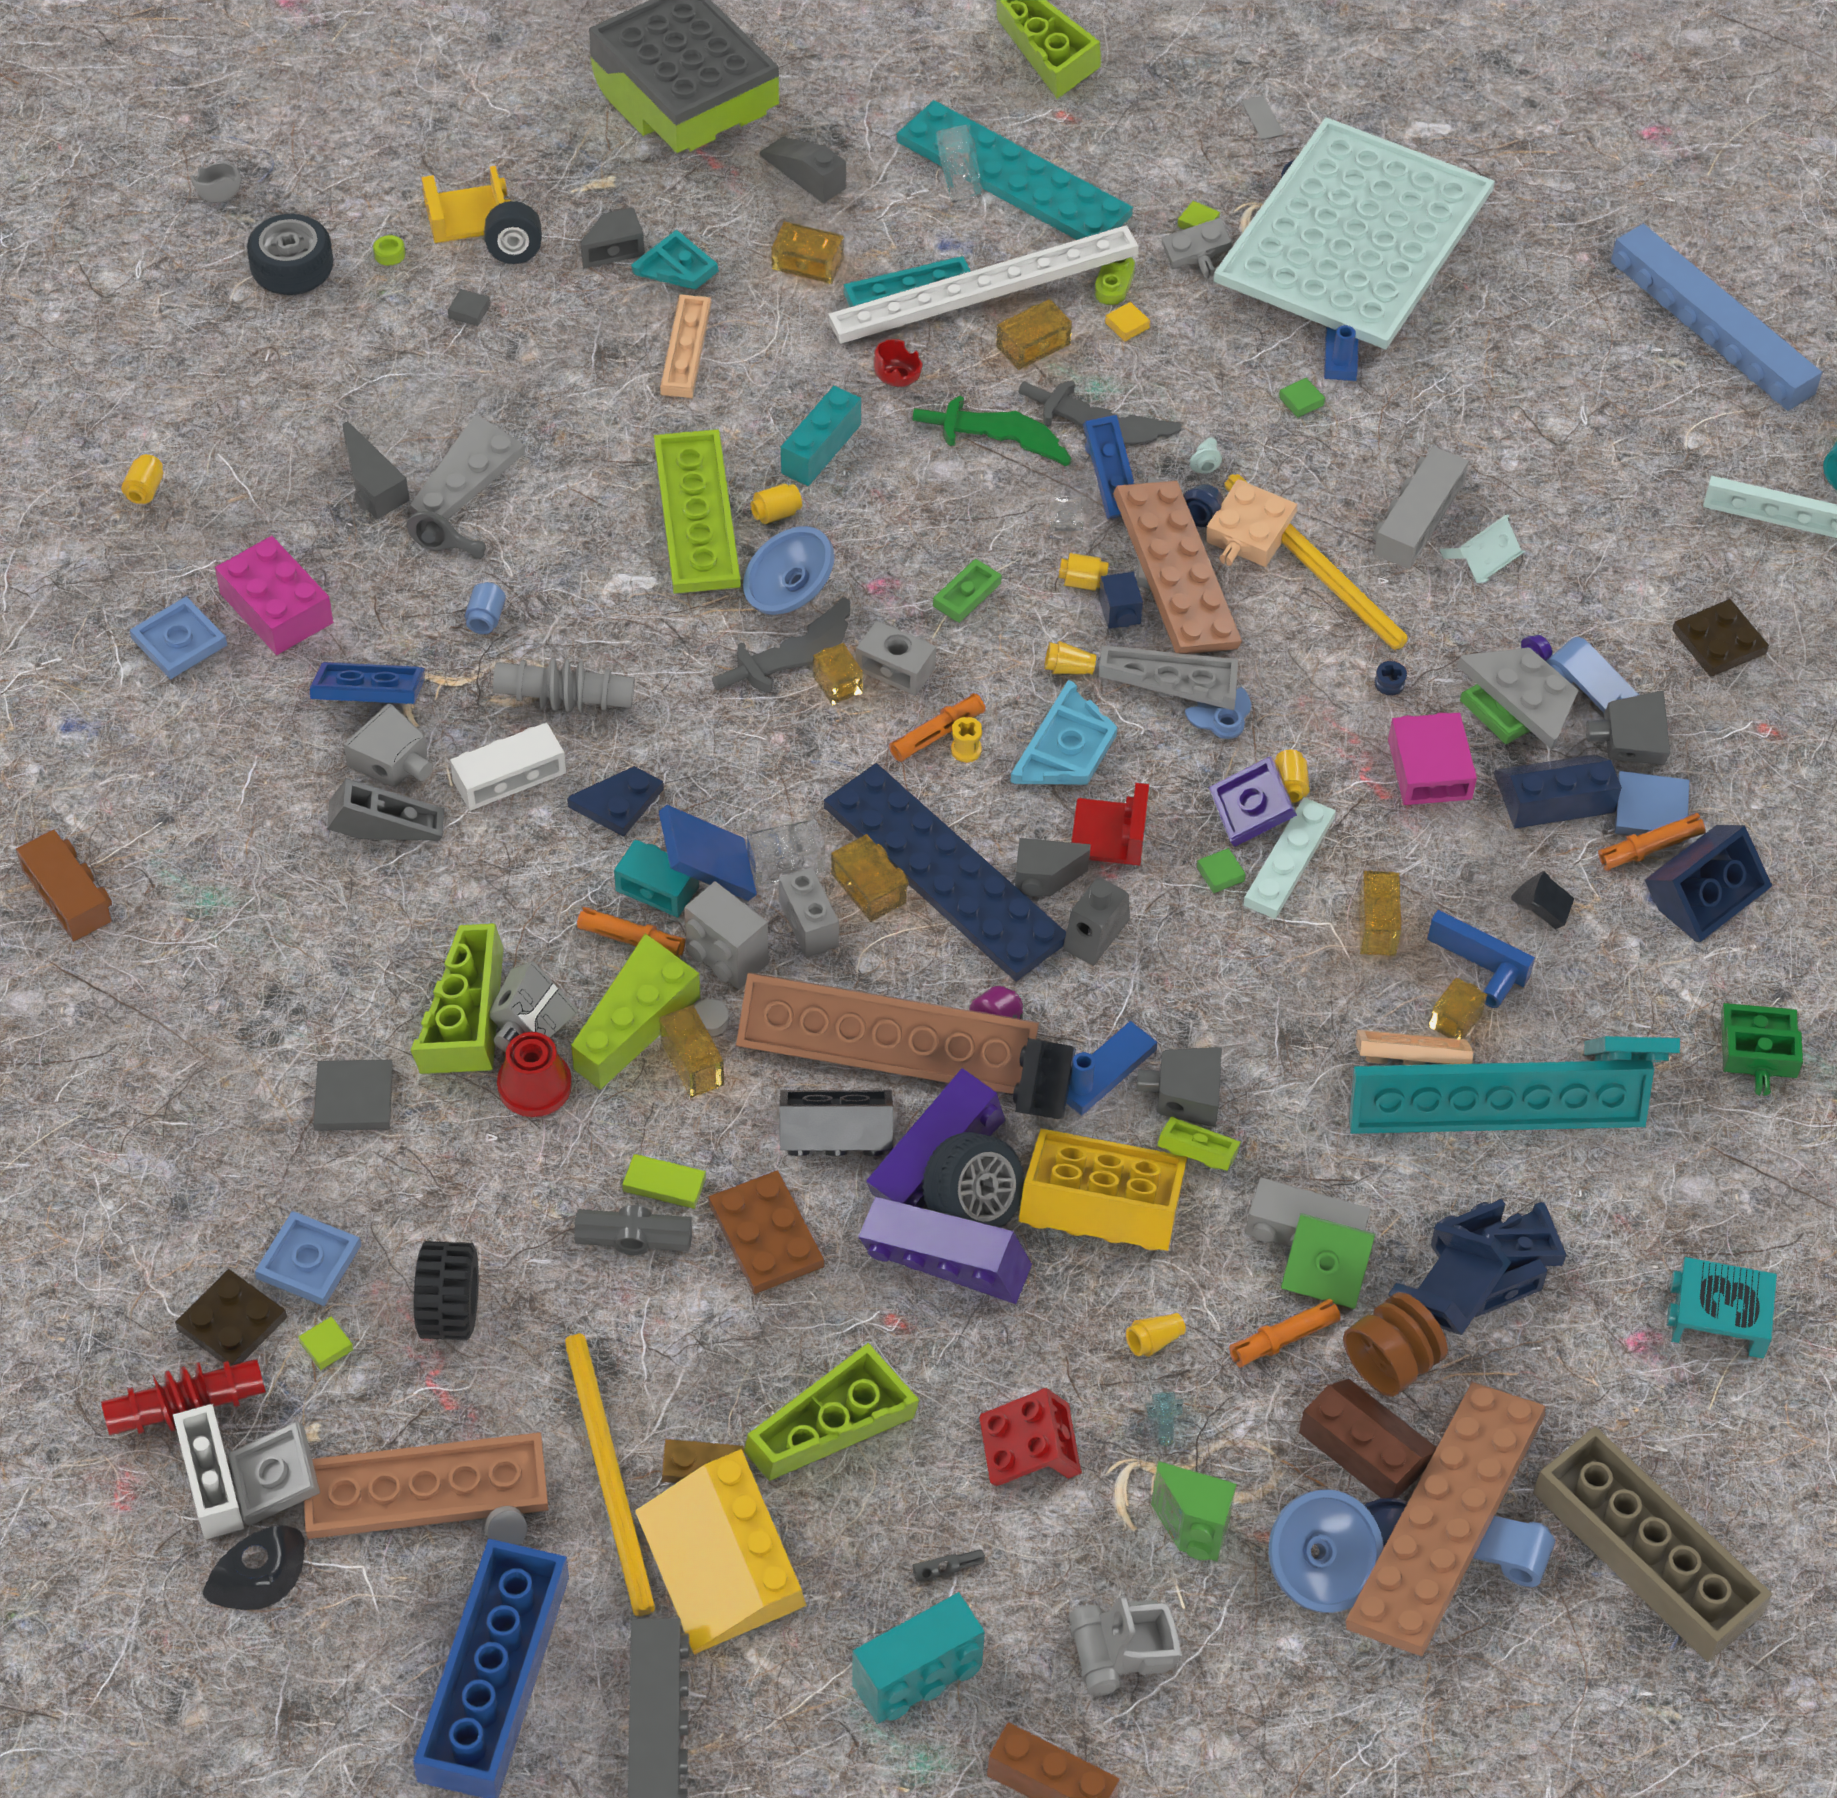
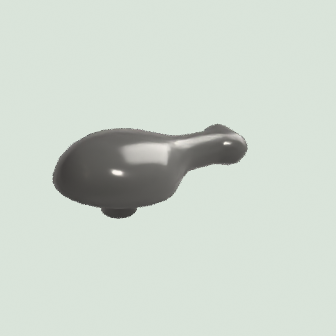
[406,511,486,559]

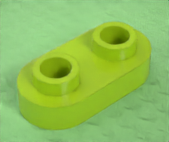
[1095,257,1135,305]

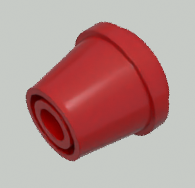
[497,1032,572,1117]

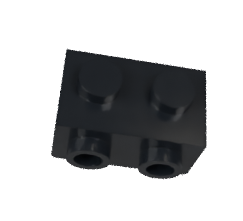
[1013,1038,1076,1120]

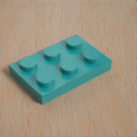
[1584,1036,1680,1064]

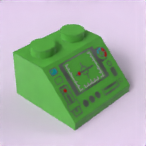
[1151,1461,1237,1562]

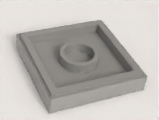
[228,1421,320,1526]

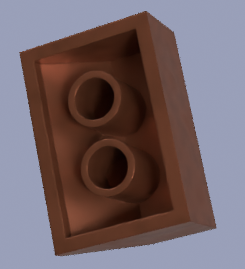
[1299,1379,1437,1499]

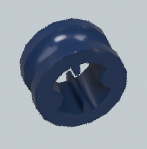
[1375,661,1407,695]

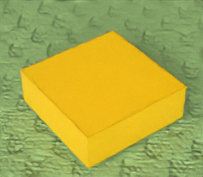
[1105,302,1150,341]

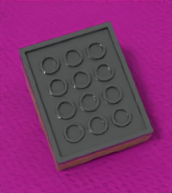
[589,0,779,153]

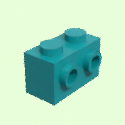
[614,839,699,918]

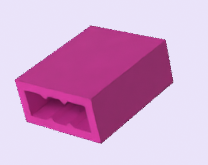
[1388,713,1477,805]

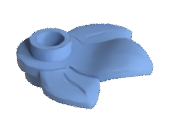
[1185,687,1251,739]

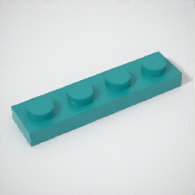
[843,256,971,307]

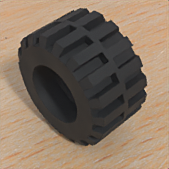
[414,1241,479,1340]

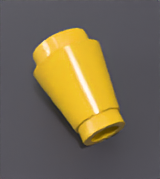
[1044,641,1096,675]
[1126,1313,1186,1357]

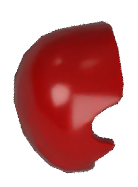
[873,339,923,387]

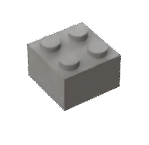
[684,881,769,990]

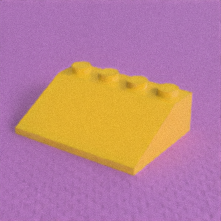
[1018,1128,1187,1251]
[635,1449,807,1655]

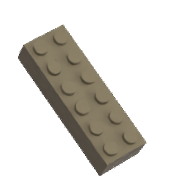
[1533,1426,1773,1663]

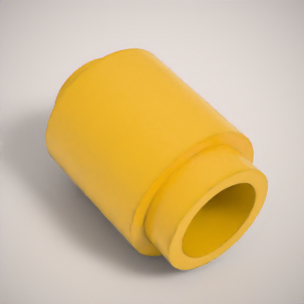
[121,454,164,504]
[750,483,802,524]
[1058,553,1109,591]
[1275,749,1310,803]

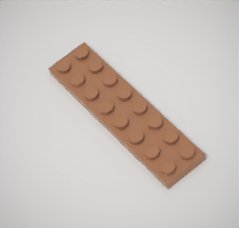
[736,972,1040,1094]
[1346,1382,1546,1657]

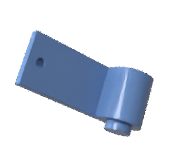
[1546,637,1639,713]
[1473,1516,1555,1587]

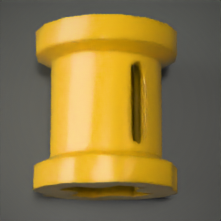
[951,717,982,763]

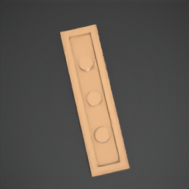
[660,294,711,398]

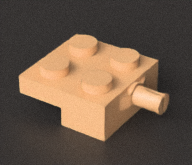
[1207,479,1297,567]

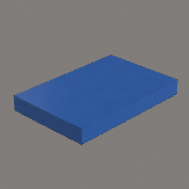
[310,662,425,704]
[659,805,757,901]

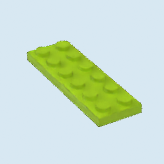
[654,429,741,594]

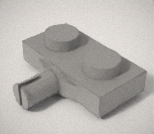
[1162,217,1232,278]

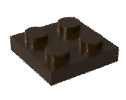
[1672,599,1769,677]
[175,1268,287,1366]

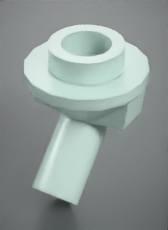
[1190,437,1222,474]

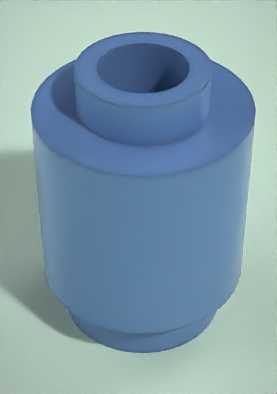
[465,582,506,634]

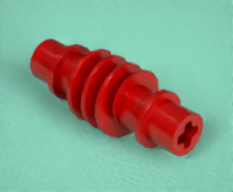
[101,1359,266,1436]

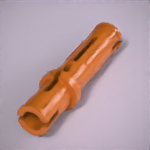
[889,693,986,763]
[1598,813,1706,871]
[577,907,686,958]
[1229,1299,1341,1368]

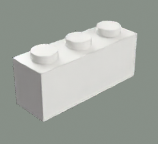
[450,722,566,811]
[173,1404,244,1540]

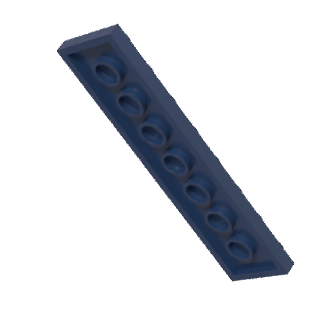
[824,763,1066,982]

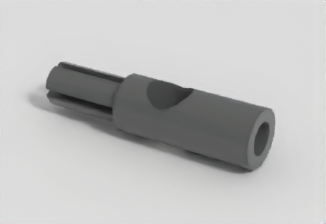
[912,1549,985,1582]

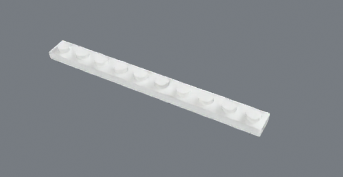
[829,225,1139,344]

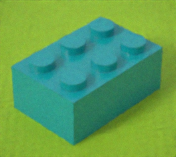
[852,1592,985,1724]

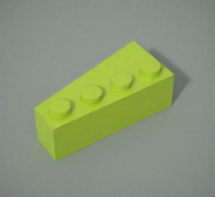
[996,0,1101,99]
[411,923,504,1074]
[571,933,701,1090]
[744,1343,919,1481]

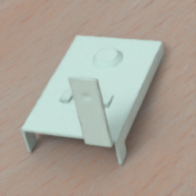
[1439,515,1525,583]

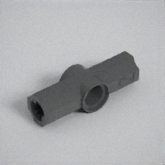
[574,1205,693,1256]

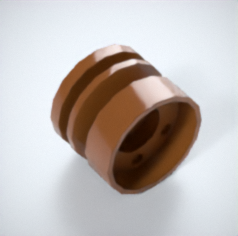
[1343,1292,1448,1397]

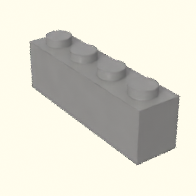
[1372,446,1469,569]

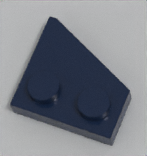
[567,766,664,837]
[1482,1202,1567,1267]

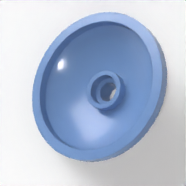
[743,526,835,615]
[1269,1490,1384,1613]

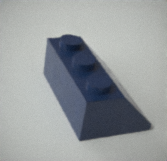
[1494,754,1622,829]
[1645,825,1772,942]

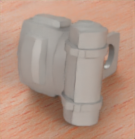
[1069,1596,1182,1696]

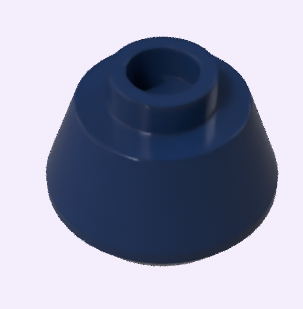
[1183,484,1224,528]

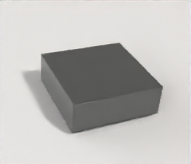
[448,289,491,326]

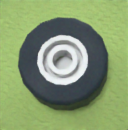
[484,201,542,264]

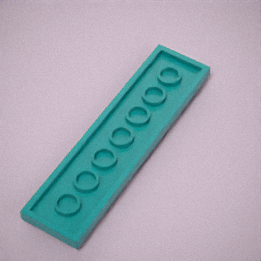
[897,100,1133,240]
[1349,1060,1655,1134]

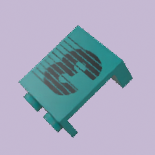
[1666,1257,1777,1359]

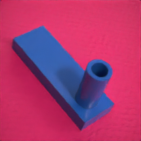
[1324,325,1358,381]
[1083,415,1135,519]
[1427,910,1535,1008]
[1066,1021,1158,1116]

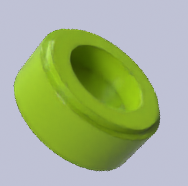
[373,235,406,266]

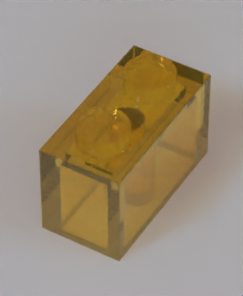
[772,221,844,284]
[996,299,1072,370]
[831,834,909,922]
[1359,871,1401,956]
[659,1005,724,1098]

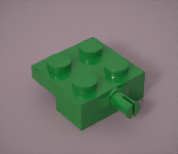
[1721,1003,1803,1096]

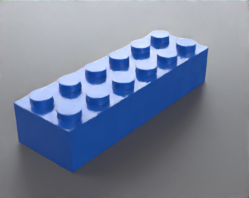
[413,1538,569,1798]

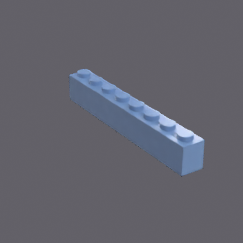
[1611,223,1822,411]

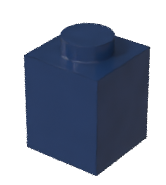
[1099,572,1143,629]

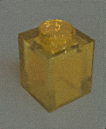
[813,643,863,705]
[1429,977,1487,1039]

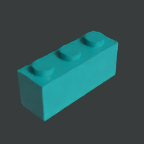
[780,385,862,487]

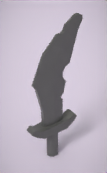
[1018,380,1181,445]
[712,597,851,693]

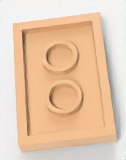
[1356,1029,1474,1065]

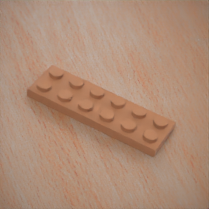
[1113,481,1242,654]
[304,1432,549,1539]

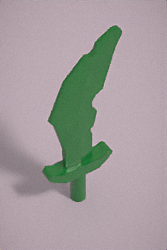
[912,396,1071,466]

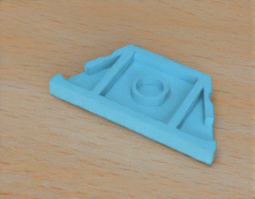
[1010,680,1118,785]

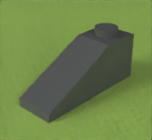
[760,137,846,204]
[342,421,410,519]
[327,778,444,841]

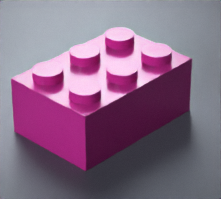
[215,535,334,656]

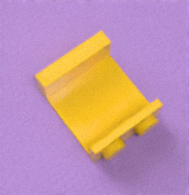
[421,165,510,243]

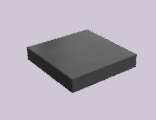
[313,1059,393,1131]

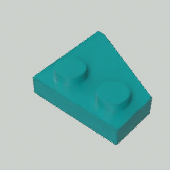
[631,229,719,290]

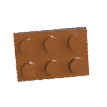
[708,1170,824,1294]

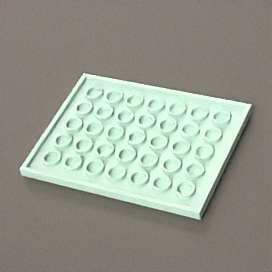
[1213,117,1495,350]

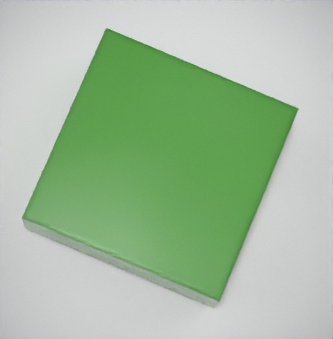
[1279,378,1325,418]
[1197,848,1246,893]

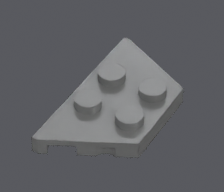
[1457,648,1578,749]

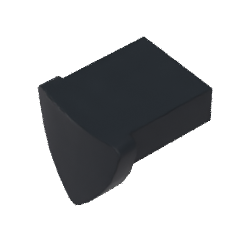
[1511,871,1574,929]

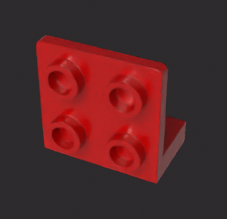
[1071,782,1149,866]
[979,1387,1082,1486]

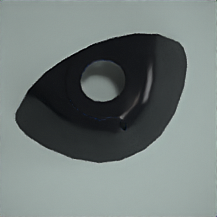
[203,1525,305,1610]

